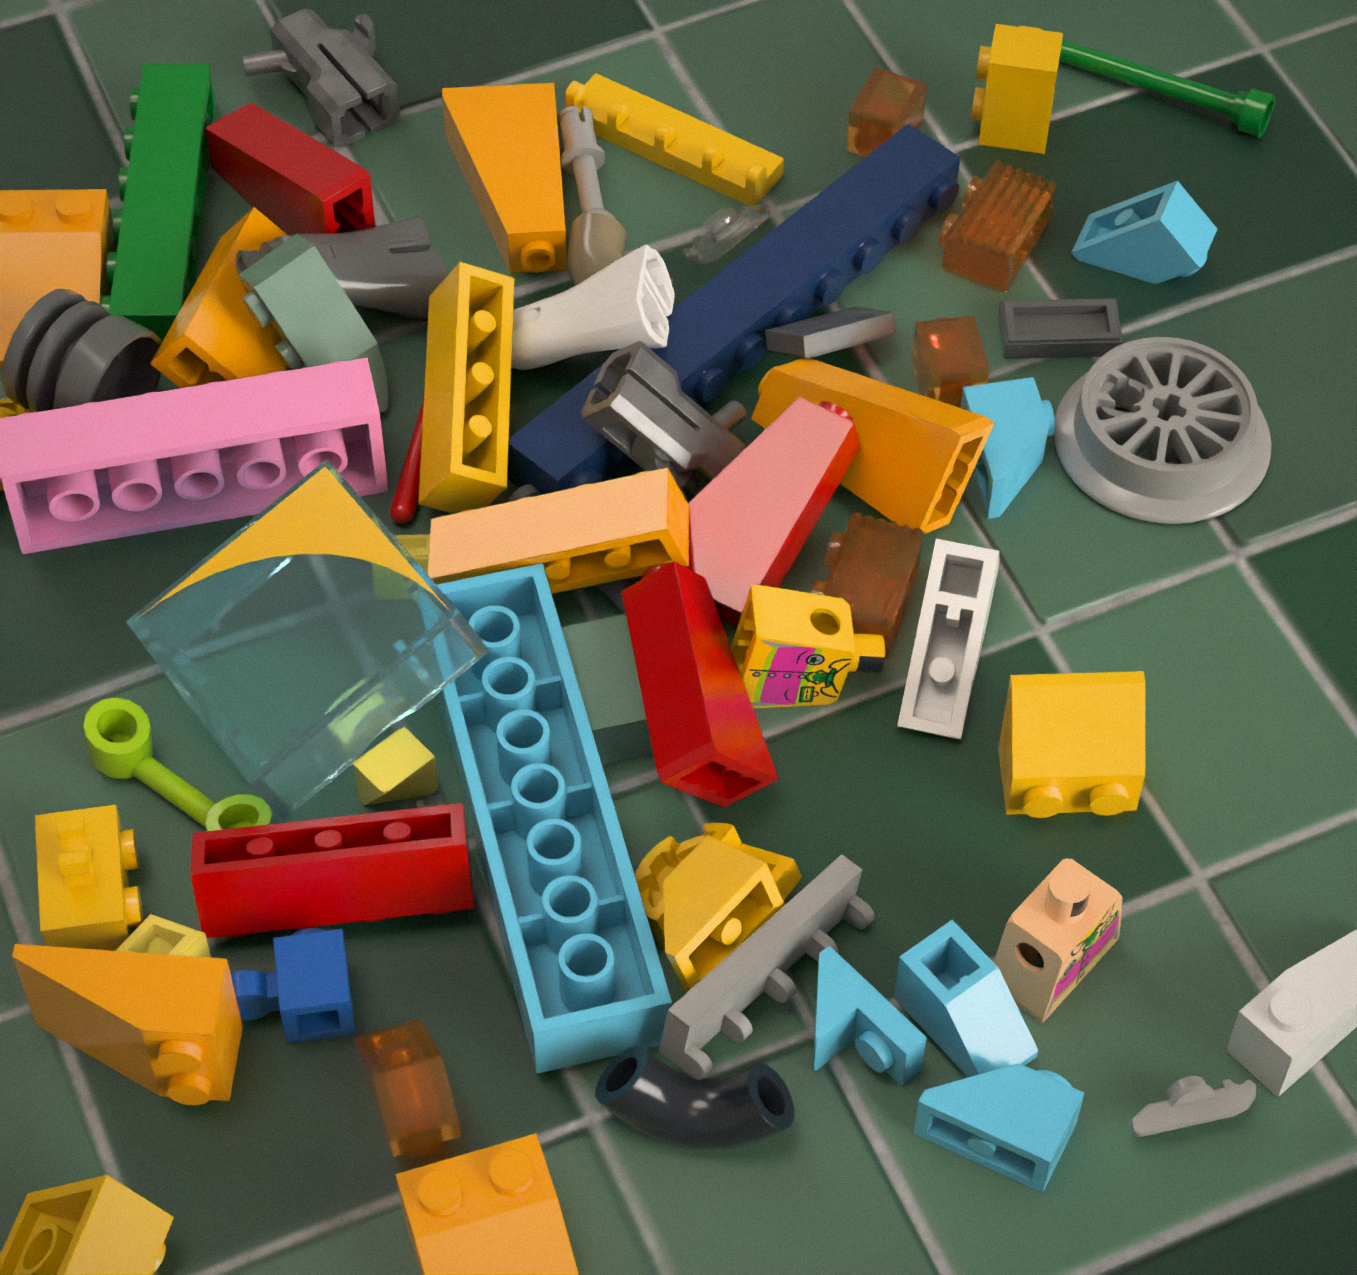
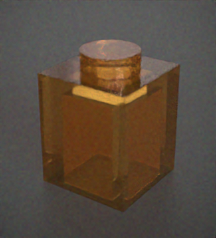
[846,67,927,157]
[911,315,989,408]

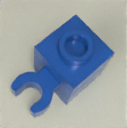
[231,928,356,1044]

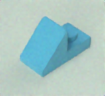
[812,946,927,1087]

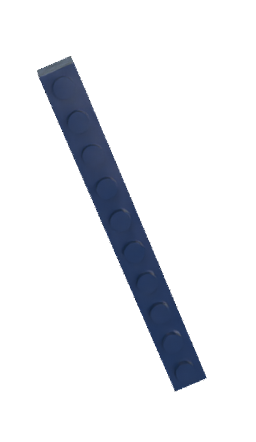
[507,123,960,495]

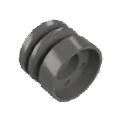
[1,289,162,412]

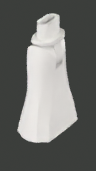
[511,245,675,370]

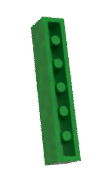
[101,64,216,341]

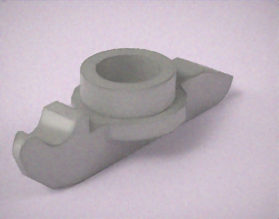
[1131,1076,1256,1137]

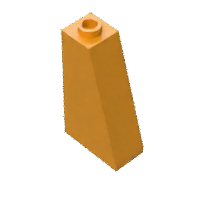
[442,83,567,273]
[150,207,287,388]
[751,358,995,538]

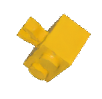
[971,24,1063,154]
[35,805,143,951]

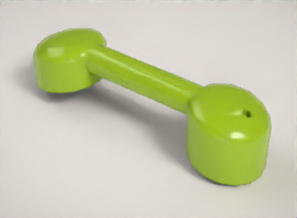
[83,697,273,831]

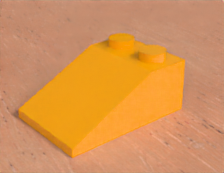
[0,189,116,369]
[12,944,243,1105]
[396,1133,579,1275]

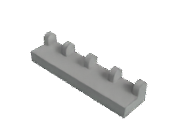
[659,854,875,1080]

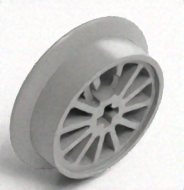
[1053,337,1272,524]

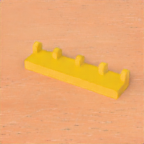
[565,73,784,209]

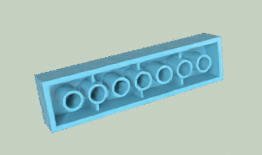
[417,563,672,1074]

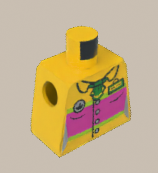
[731,585,885,709]

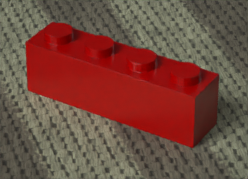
[190,803,474,938]

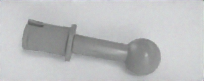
[557,106,617,220]

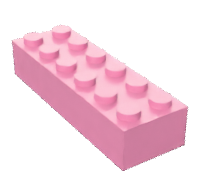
[0,357,389,555]

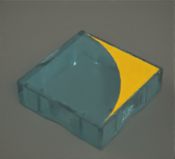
[126,459,489,820]

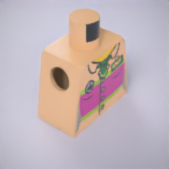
[994,858,1122,1024]

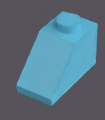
[1071,181,1217,284]
[960,377,1055,519]
[913,1063,1084,1194]

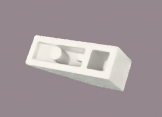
[897,539,999,740]
[1226,929,1357,1097]

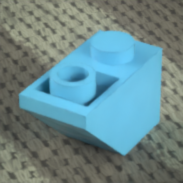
[894,920,1038,1077]

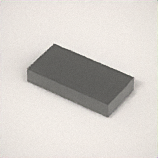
[998,298,1123,359]
[765,306,896,359]

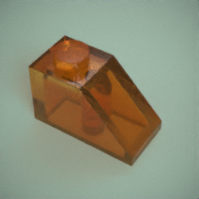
[353,1019,462,1158]

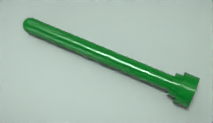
[1059,40,1275,138]

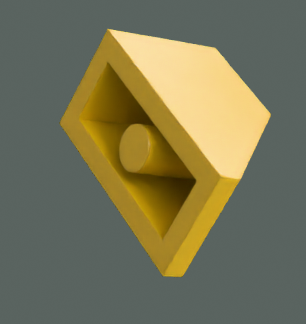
[663,835,785,994]

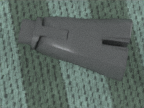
[235,216,448,321]

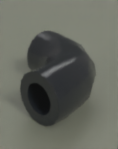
[595,1046,794,1149]

